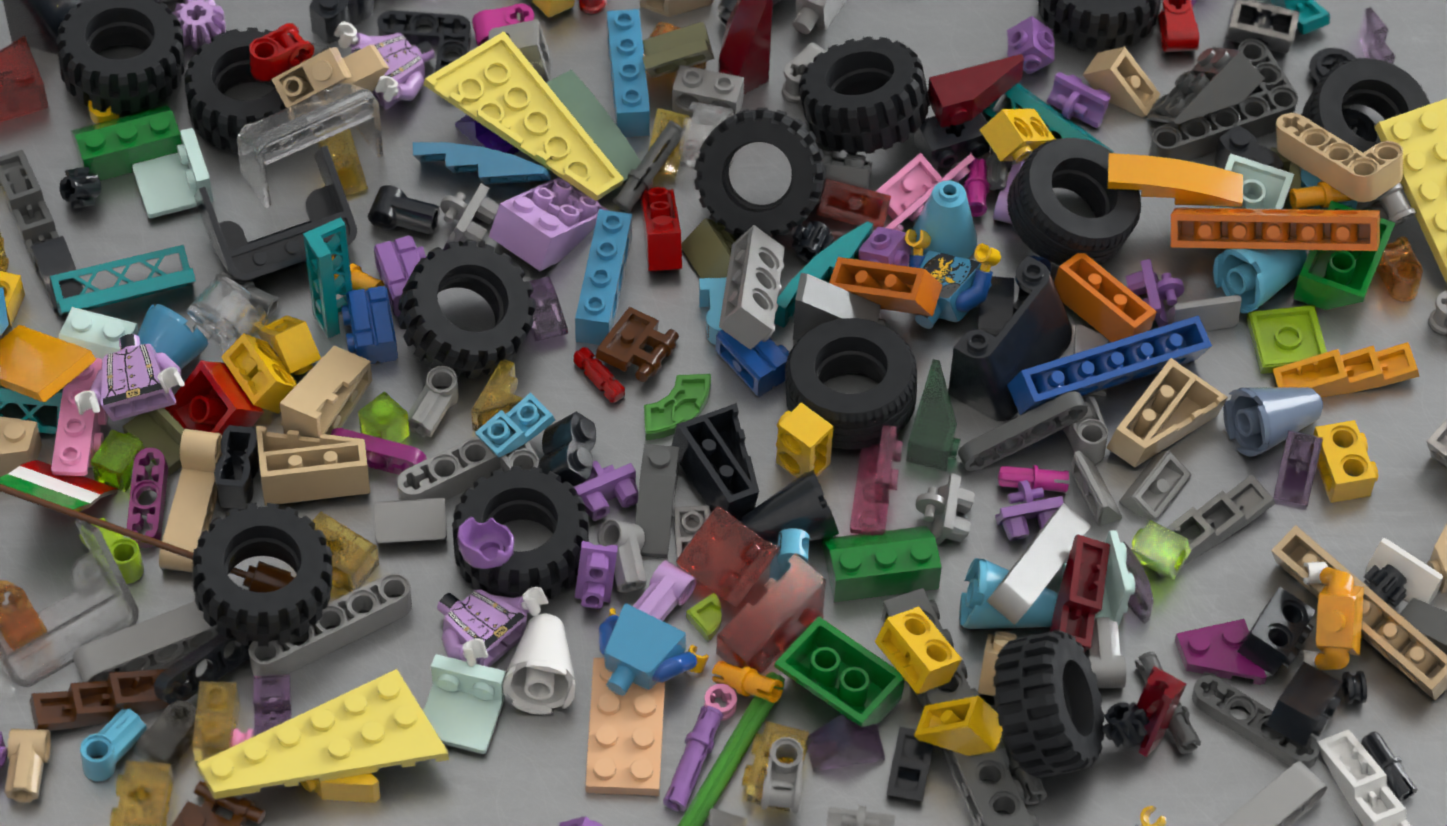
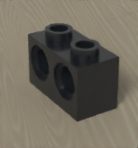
[1237,587,1316,676]

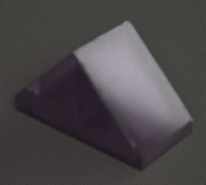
[1273,430,1323,506]
[806,714,885,772]

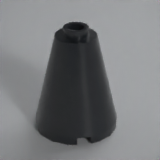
[737,470,839,551]

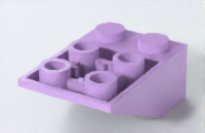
[489,177,609,271]

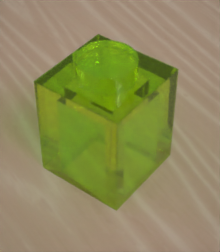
[358,391,410,443]
[91,429,144,493]
[1132,520,1191,580]

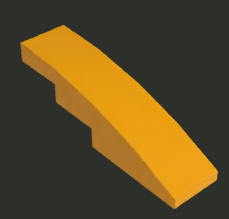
[1108,153,1243,207]
[1272,342,1420,397]

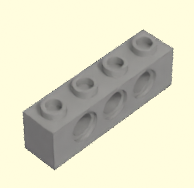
[719,225,785,350]

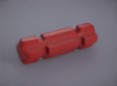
[573,347,625,403]

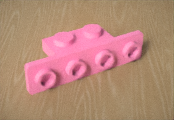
[872,153,975,231]
[51,358,108,476]

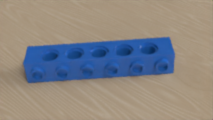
[1007,315,1212,416]

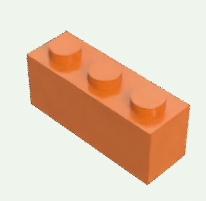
[1054,253,1157,342]
[829,257,943,317]

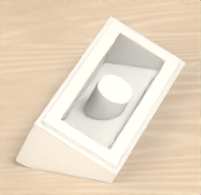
[1365,537,1443,604]

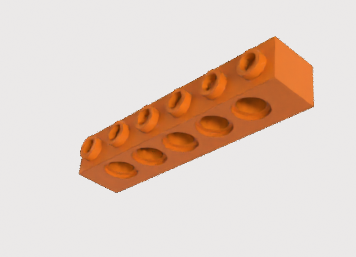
[1171,208,1380,251]

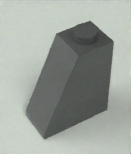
[793,273,886,340]

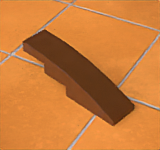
[29,669,186,731]

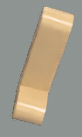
[1276,113,1403,202]
[159,429,222,573]

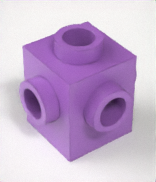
[1007,16,1055,75]
[858,226,911,266]

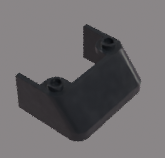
[194,145,357,282]

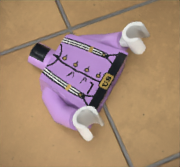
[334,22,435,110]
[75,334,185,422]
[437,587,548,667]

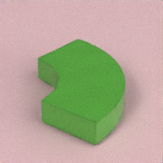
[644,374,711,440]

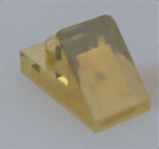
[315,124,368,196]
[471,359,523,431]

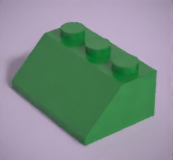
[71,106,182,181]
[1293,201,1395,310]
[822,526,942,603]
[774,616,905,727]

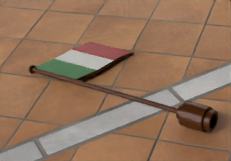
[0,460,295,593]

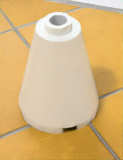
[503,613,576,715]

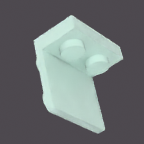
[132,127,214,218]
[1062,530,1135,627]
[423,654,506,754]

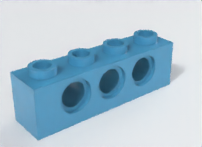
[607,9,650,137]
[575,209,632,345]

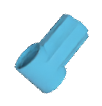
[80,709,147,781]

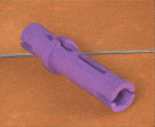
[663,706,723,812]

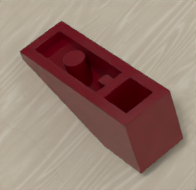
[928,54,1024,128]

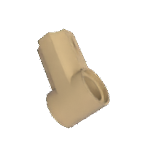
[5,728,51,803]

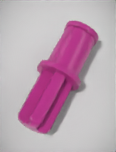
[964,157,990,217]
[998,465,1069,493]

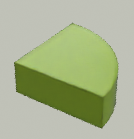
[686,593,722,642]

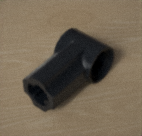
[367,185,440,234]

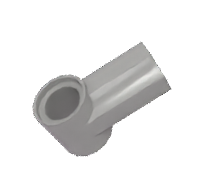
[404,366,459,438]
[597,519,647,593]
[1088,617,1126,688]

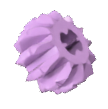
[173,0,226,52]

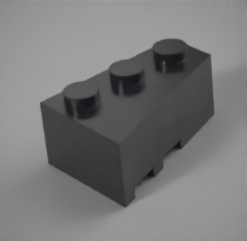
[671,403,759,528]

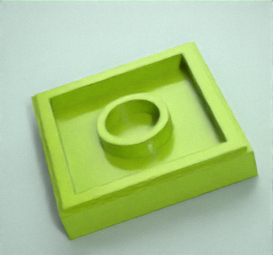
[1246,305,1327,374]

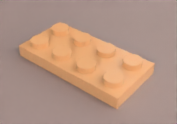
[585,658,665,796]

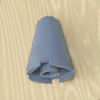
[1223,387,1323,457]

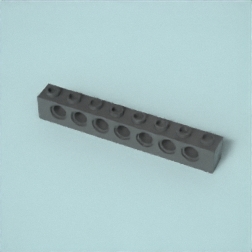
[882,588,1038,826]

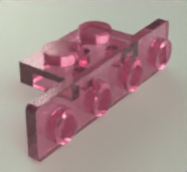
[850,426,903,535]

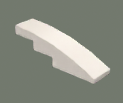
[1318,729,1411,826]

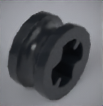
[1342,670,1367,704]

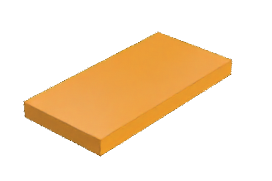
[0,325,96,403]

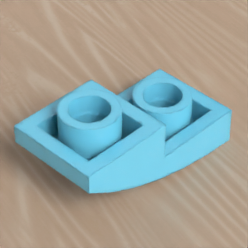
[475,392,555,458]

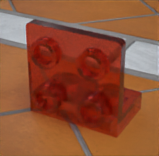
[676,506,779,608]

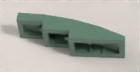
[546,69,641,185]

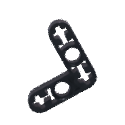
[377,10,471,73]

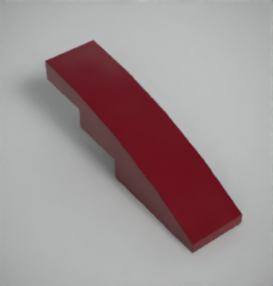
[1050,534,1110,652]

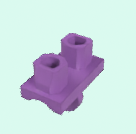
[1046,72,1110,128]
[1125,259,1184,327]
[574,461,638,521]
[995,480,1064,541]
[575,541,618,609]

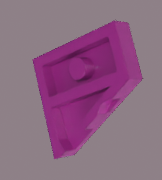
[1175,619,1267,685]

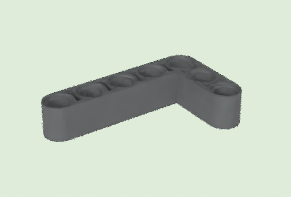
[1149,39,1298,161]

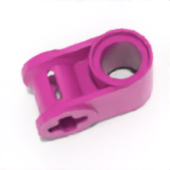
[472,3,534,46]

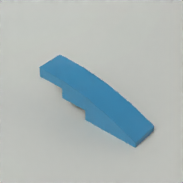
[413,142,551,184]

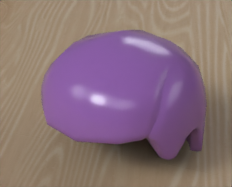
[457,517,514,569]

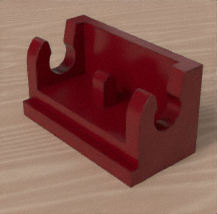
[1137,666,1187,757]

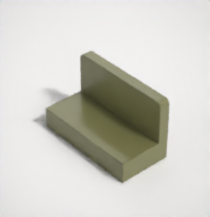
[642,22,714,78]
[682,218,736,278]
[123,408,185,476]

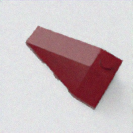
[719,0,773,95]

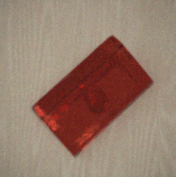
[816,179,891,230]

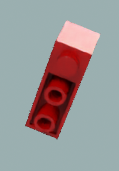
[641,187,682,271]

